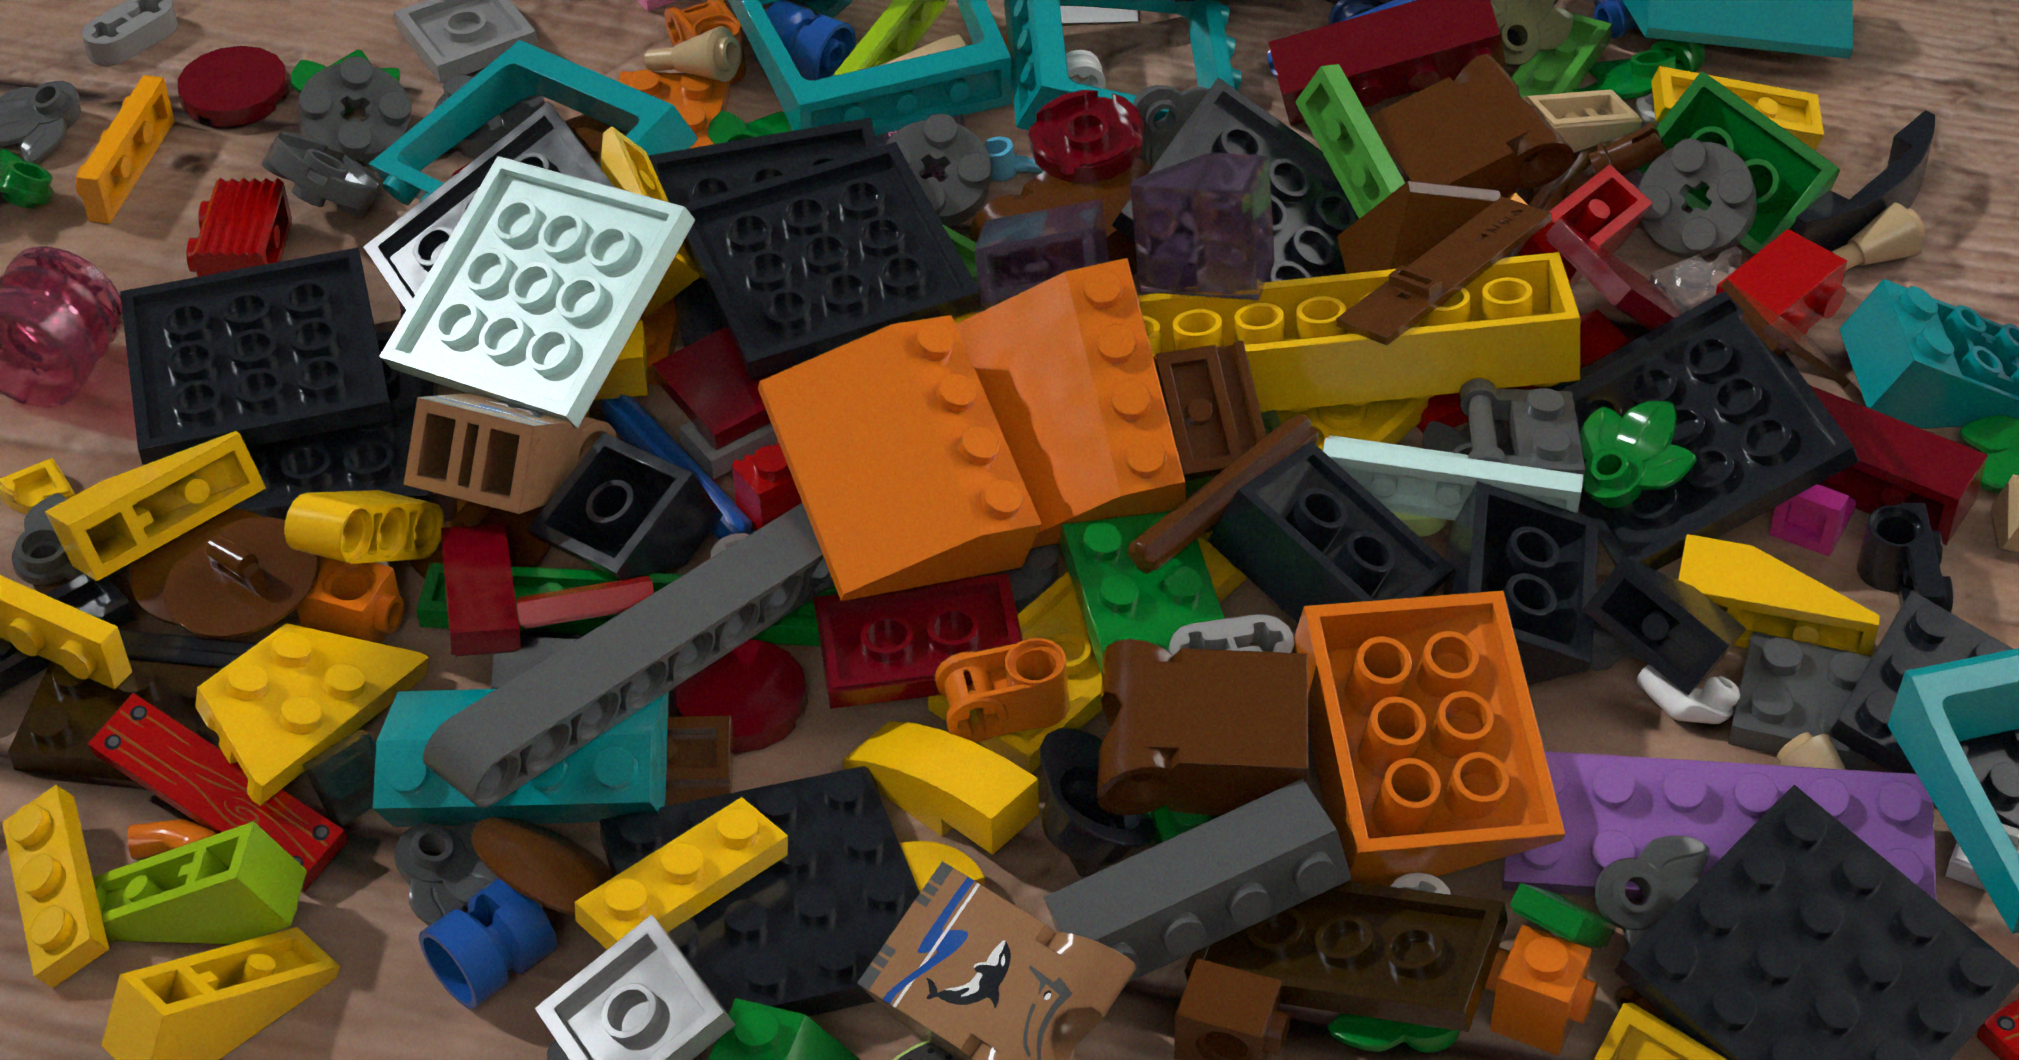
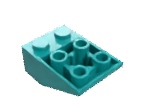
[1839,279,2019,429]

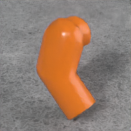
[128,819,217,859]

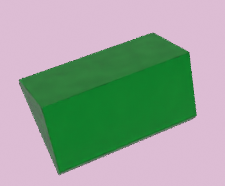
[1637,71,1841,255]

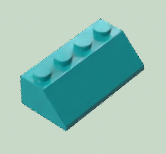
[1622,0,1853,59]
[373,689,669,827]

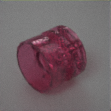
[0,246,123,408]

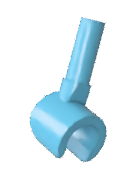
[986,136,1043,182]

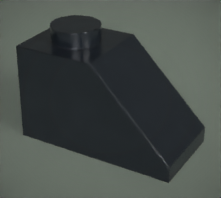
[1582,557,1746,695]

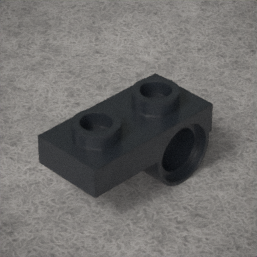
[1857,503,1954,613]

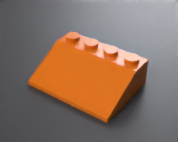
[955,258,1186,549]
[758,315,1042,601]
[1292,591,1565,886]

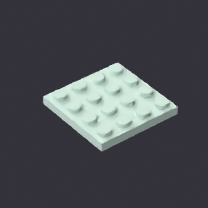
[379,156,695,428]

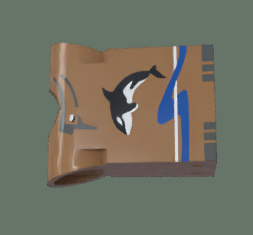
[404,393,617,514]
[858,861,1137,1060]

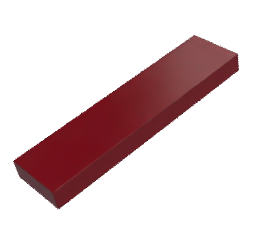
[441,524,521,657]

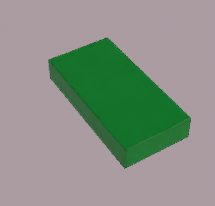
[1509,883,1617,949]

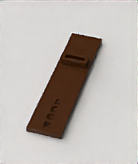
[1336,197,1552,345]
[1720,279,1851,388]

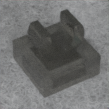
[302,730,376,827]

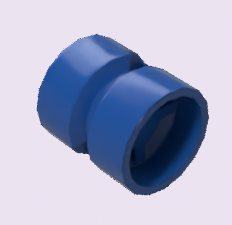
[754,0,856,81]
[419,878,557,1009]

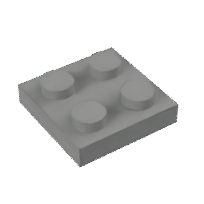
[394,0,539,84]
[535,914,735,1060]

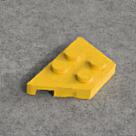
[195,623,429,806]

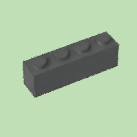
[1044,778,1352,983]

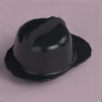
[1039,728,1156,877]

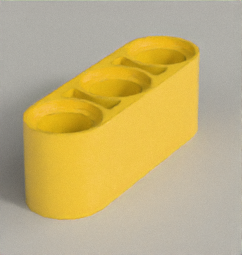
[284,490,444,564]

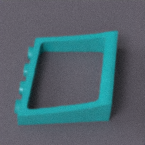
[728,0,1012,136]
[1004,0,1242,130]
[369,40,698,206]
[1887,648,2019,934]

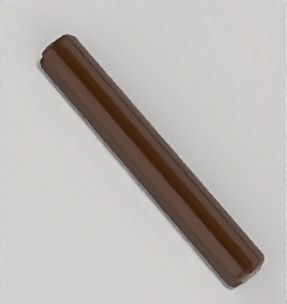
[1128,414,1318,574]

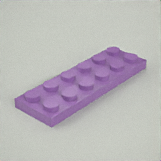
[1502,751,1937,901]

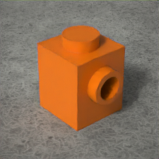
[1485,924,1598,1056]

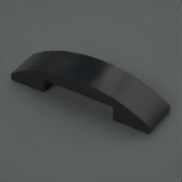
[1793,110,1935,252]

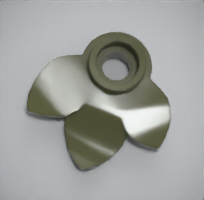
[1491,0,1574,67]

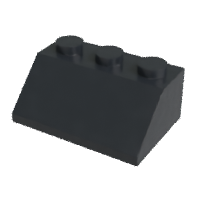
[1207,441,1455,623]
[1443,481,1599,685]

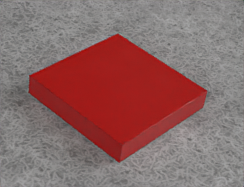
[516,576,654,629]

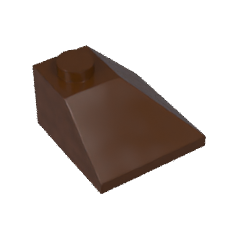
[1337,181,1501,274]

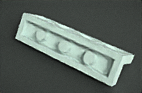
[1323,435,1583,521]

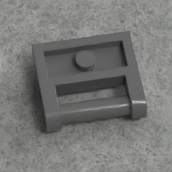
[1459,378,1585,486]

